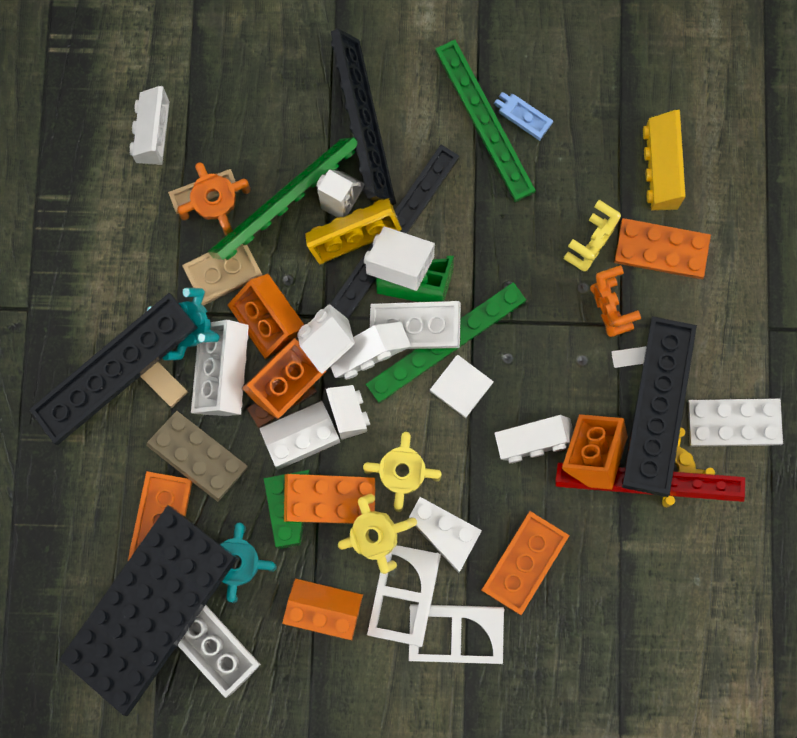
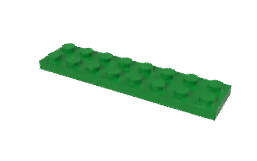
[208,137,357,260]

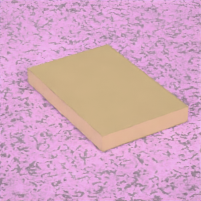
[182,244,262,305]

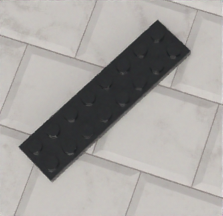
[331,29,396,205]
[29,293,198,445]
[622,316,697,497]

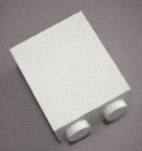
[364,226,435,291]

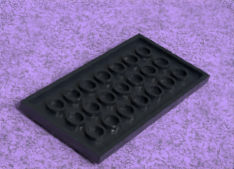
[59,505,238,716]

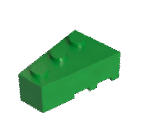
[376,255,454,302]
[264,470,311,549]

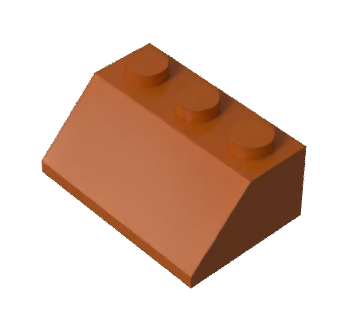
[228,274,304,359]
[241,338,326,419]
[562,414,628,490]
[282,579,363,641]

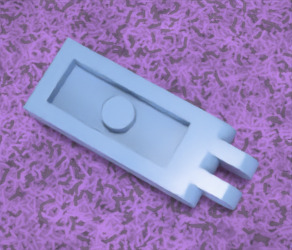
[494,92,553,141]

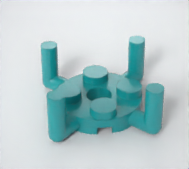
[147,288,220,360]
[220,522,277,603]

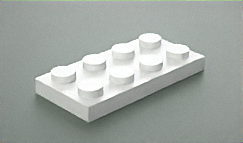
[370,301,461,349]
[687,399,783,447]

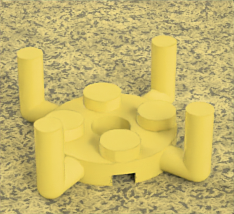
[563,200,621,272]
[363,432,442,512]
[338,494,417,574]

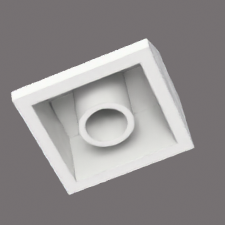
[297,304,355,373]
[326,385,370,440]

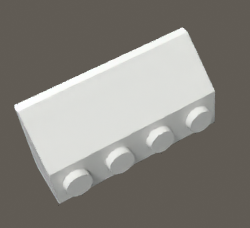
[191,320,249,416]
[178,605,261,698]

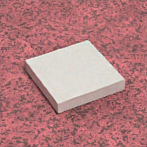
[430,354,493,418]

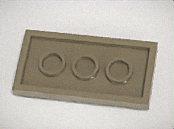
[147,411,248,502]

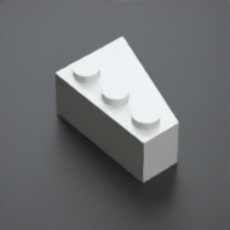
[316,170,365,218]
[330,322,411,380]
[495,415,574,463]
[409,497,482,573]

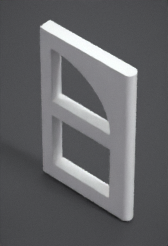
[367,545,441,647]
[409,604,505,664]

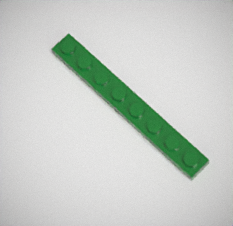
[435,40,536,202]
[366,282,526,404]

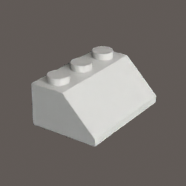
[130,86,170,165]
[259,401,340,470]

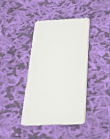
[612,346,646,368]

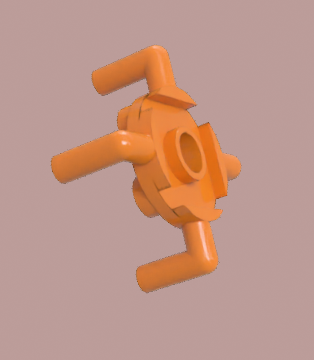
[177,163,251,235]
[590,265,641,337]

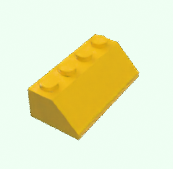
[643,110,685,210]
[305,198,402,265]

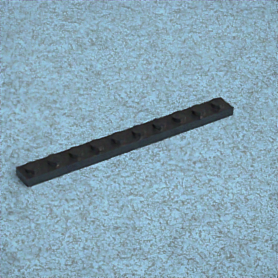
[330,145,459,320]

